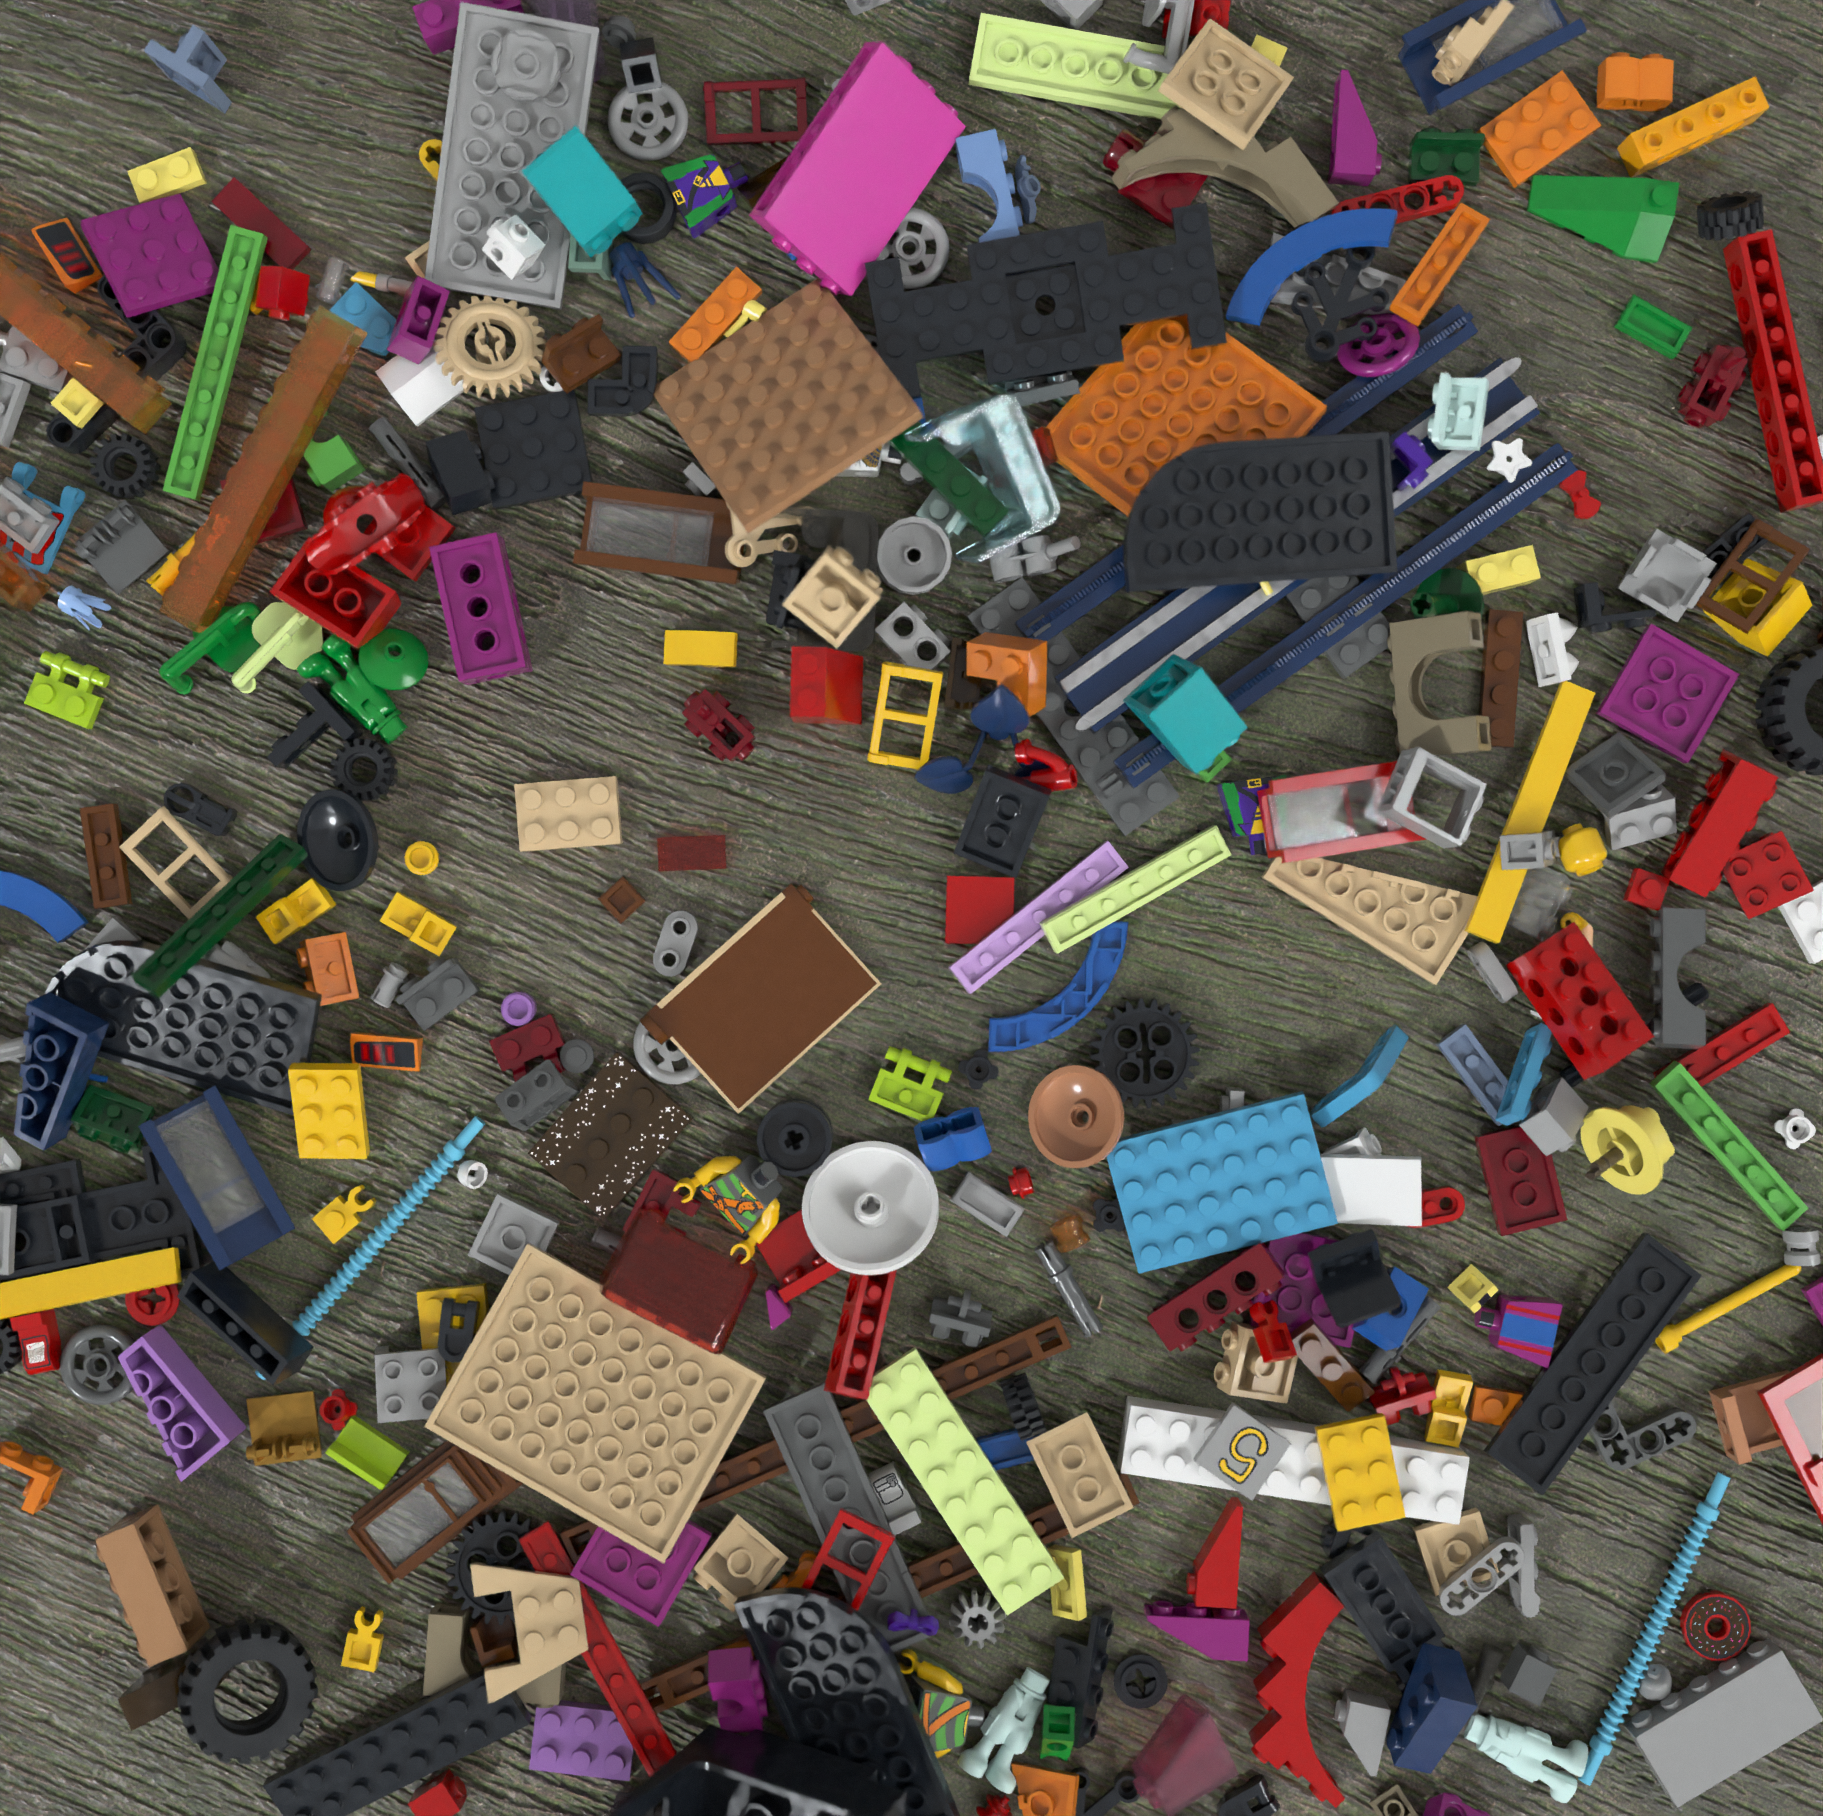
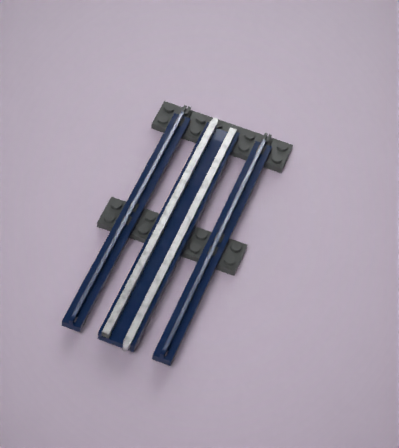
[967,304,1578,836]

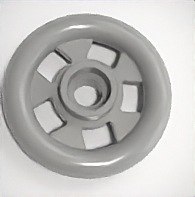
[607,82,688,161]
[876,208,950,289]
[633,1022,701,1085]

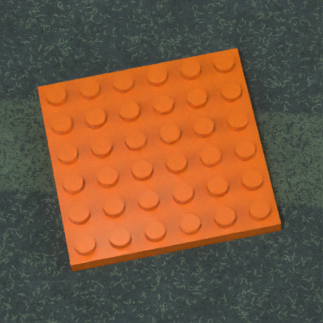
[1034,316,1327,516]

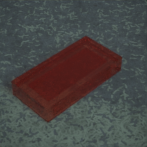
[657,835,727,872]

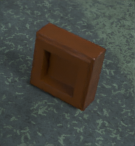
[598,876,647,924]

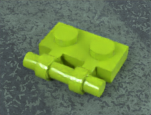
[24,651,110,730]
[868,1046,952,1121]

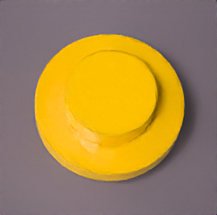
[405,841,439,875]

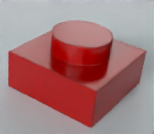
[1623,868,1670,911]

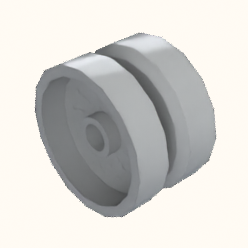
[875,516,952,596]

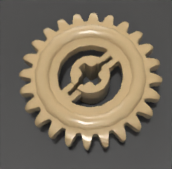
[433,295,546,400]

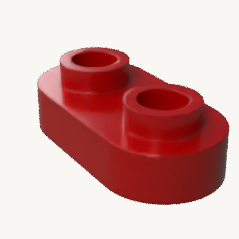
[1407,1186,1465,1228]

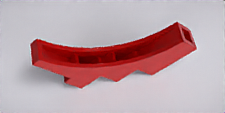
[1248,1572,1345,1808]

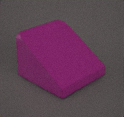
[766,1283,793,1331]

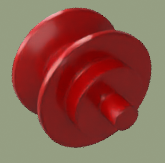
[976,1794,1012,1816]

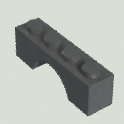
[1650,908,1706,1049]

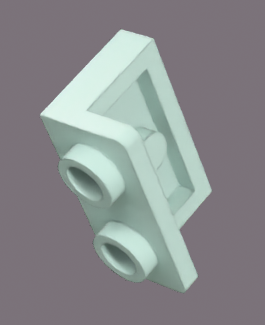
[1428,372,1489,451]

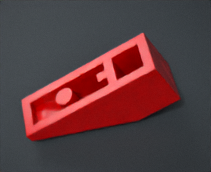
[1186,1497,1243,1609]

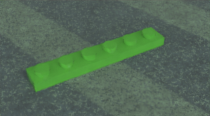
[1649,1061,1808,1231]

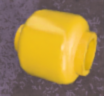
[1558,823,1607,877]

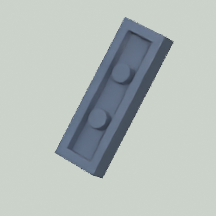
[1436,1024,1508,1126]

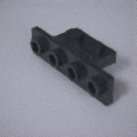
[1047,1607,1114,1749]

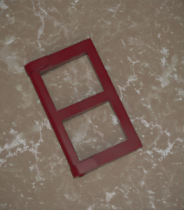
[703,77,808,146]

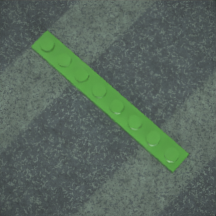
[163,225,268,502]

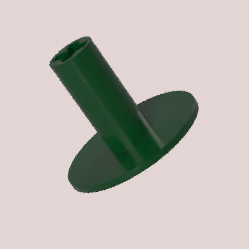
[1411,568,1484,619]

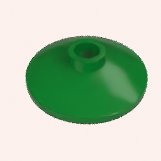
[359,629,429,690]

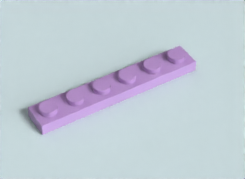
[948,841,1129,994]

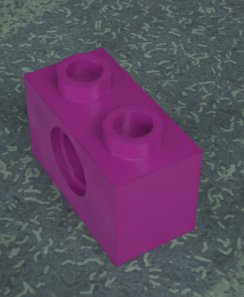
[386,276,450,365]

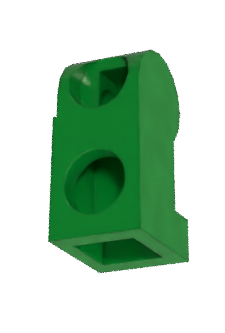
[1039,1705,1075,1761]

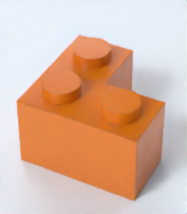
[967,632,1047,717]

